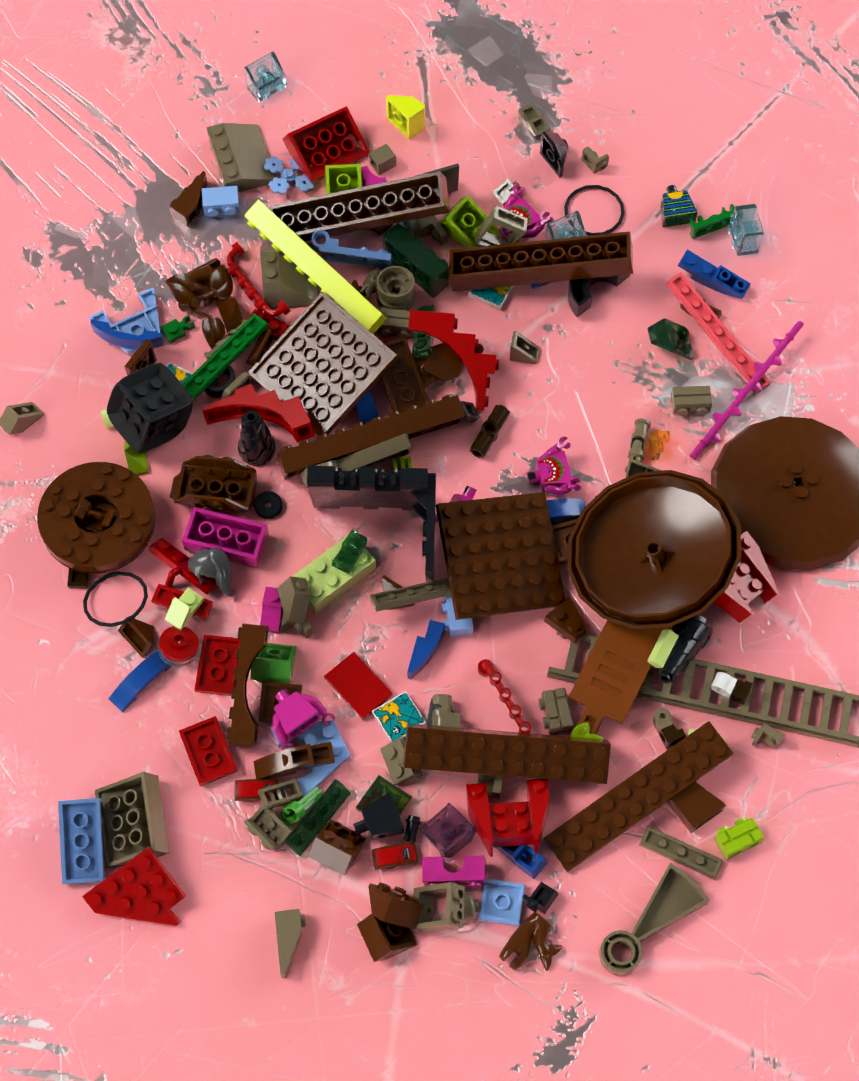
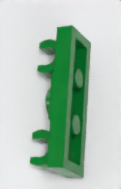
[689,204,743,239]

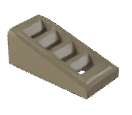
[258,778,303,810]

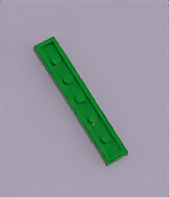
[182,313,269,401]

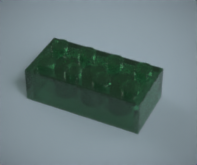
[382,223,449,299]

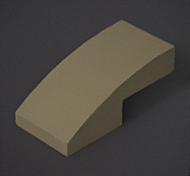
[518,103,551,137]

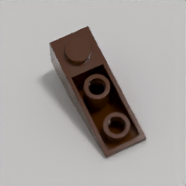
[169,171,207,227]

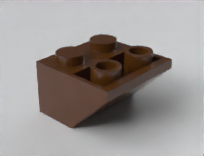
[308,820,366,875]
[368,882,424,929]

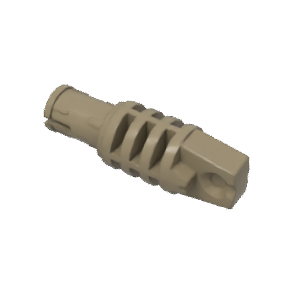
[359,266,384,300]

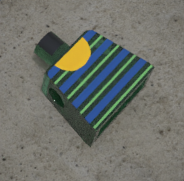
[661,185,698,227]

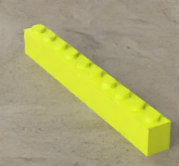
[244,200,387,334]

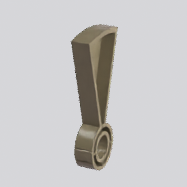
[300,433,413,488]
[599,863,710,976]

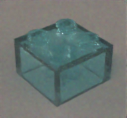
[728,203,764,256]

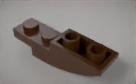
[253,742,335,779]

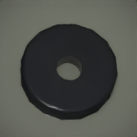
[254,491,282,519]

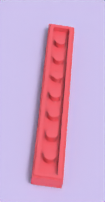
[666,273,771,395]

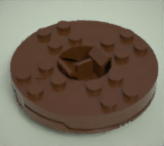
[37,462,156,574]

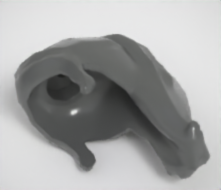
[188,548,236,597]

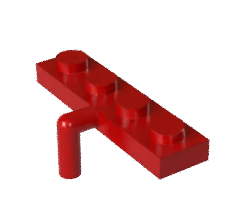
[148,538,218,595]

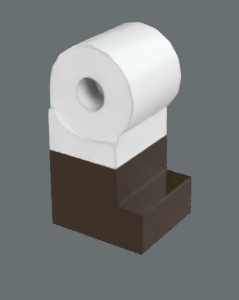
[711,672,753,705]

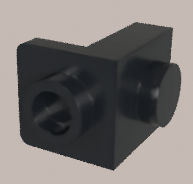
[522,882,559,914]

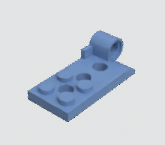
[312,230,394,269]

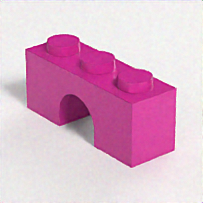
[422,855,487,888]

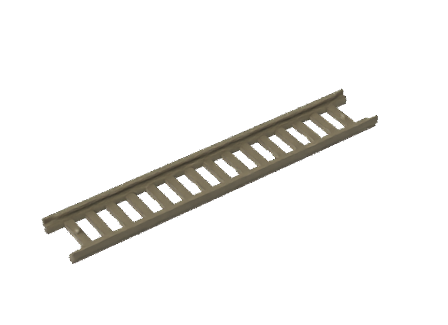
[547,631,859,748]

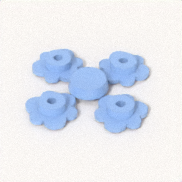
[264,156,314,194]

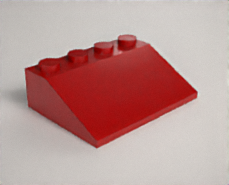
[282,106,370,182]

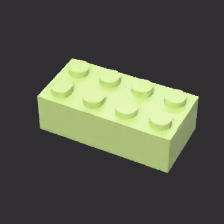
[292,533,376,614]

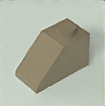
[0,402,44,435]
[277,576,311,624]

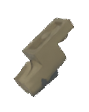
[404,215,447,246]
[427,694,460,728]

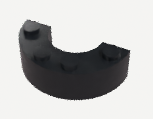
[568,274,630,318]

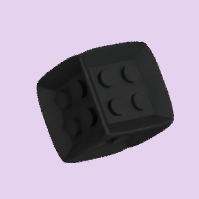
[107,363,193,453]

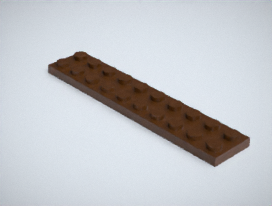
[543,721,734,873]

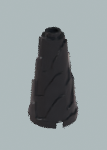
[238,411,276,466]
[658,615,713,683]

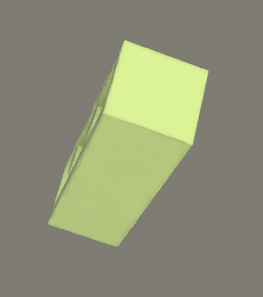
[647,629,678,668]

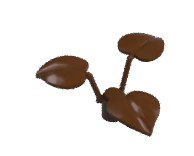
[165,269,233,349]

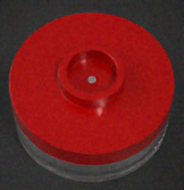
[158,626,199,667]

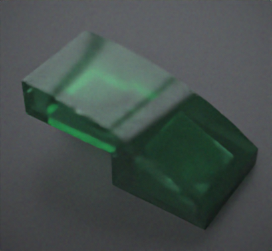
[332,530,369,574]

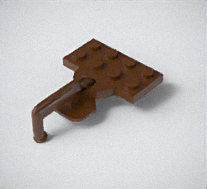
[381,337,484,413]

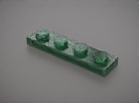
[412,304,436,359]
[284,779,351,856]

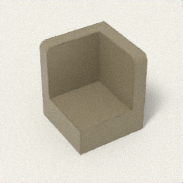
[369,144,396,175]
[478,774,503,799]

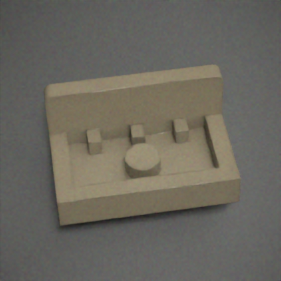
[380,738,423,785]
[244,804,294,850]

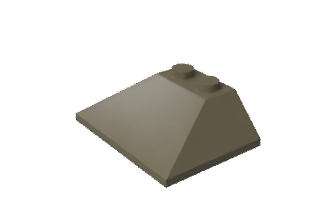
[260,242,318,309]

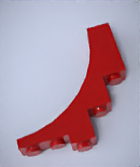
[408,310,499,411]
[201,384,315,443]

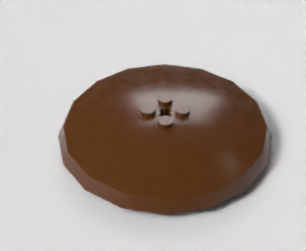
[711,416,859,570]
[567,470,741,629]

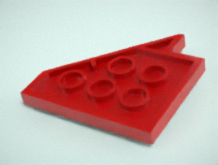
[82,846,186,926]

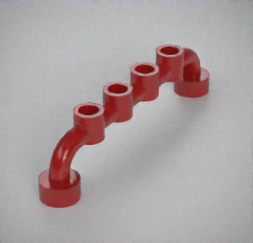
[227,242,291,317]
[477,659,531,733]

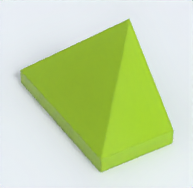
[124,442,149,475]

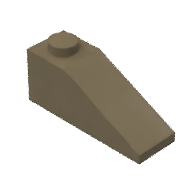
[274,909,306,978]

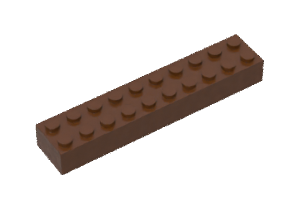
[269,171,450,241]
[449,231,633,292]
[277,394,465,479]
[403,723,611,784]

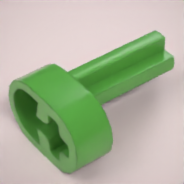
[281,786,324,824]

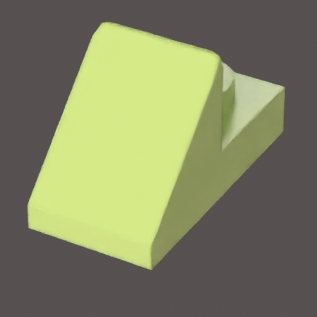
[165,588,204,630]

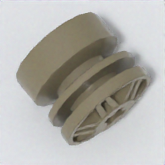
[377,266,415,311]

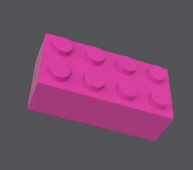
[182,507,269,568]

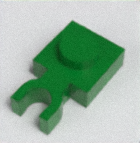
[160,315,195,344]

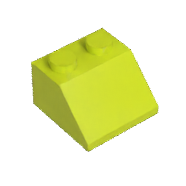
[386,95,425,139]

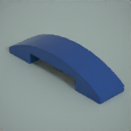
[90,319,165,349]
[108,649,176,713]

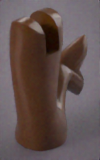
[186,258,228,307]
[499,912,562,971]

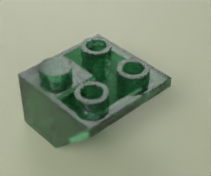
[647,318,694,360]

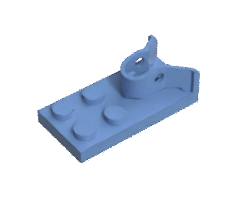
[58,798,105,884]

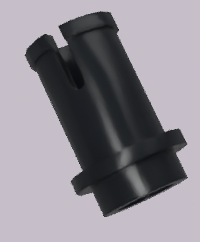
[403,815,421,842]

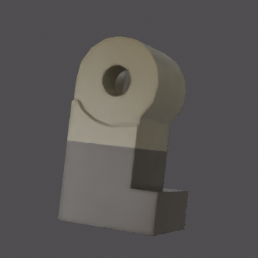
[652,708,686,749]

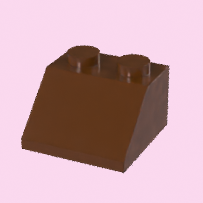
[357,914,417,962]

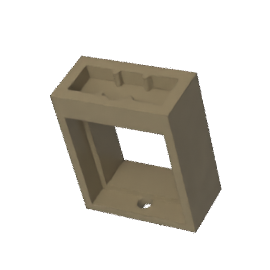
[475,205,528,247]
[412,882,465,933]

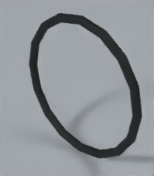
[564,185,625,236]
[83,572,148,627]

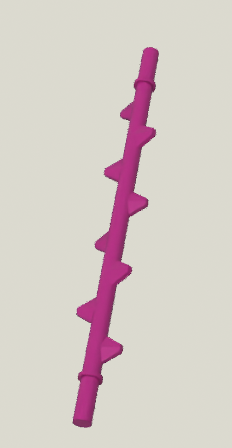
[689,321,804,460]

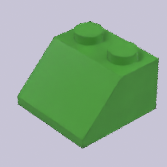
[250,643,297,684]

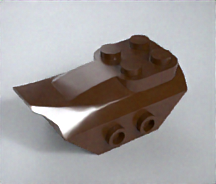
[169,455,257,513]

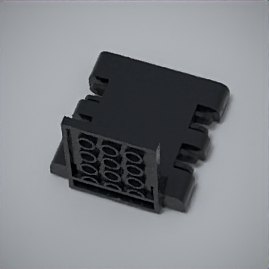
[307,465,436,582]

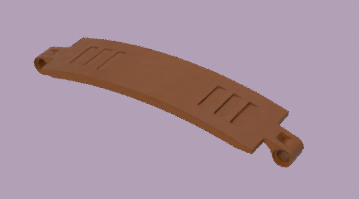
[568,620,671,734]

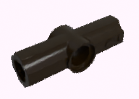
[470,405,510,458]

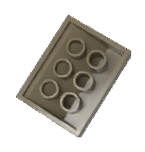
[206,123,276,192]
[95,772,170,869]

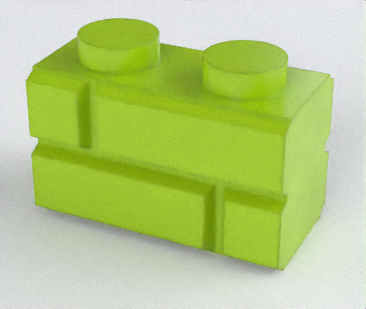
[714,817,764,860]

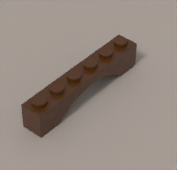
[227,623,269,747]

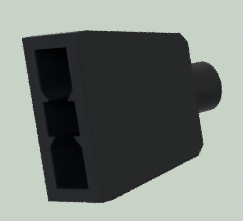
[353,793,404,840]

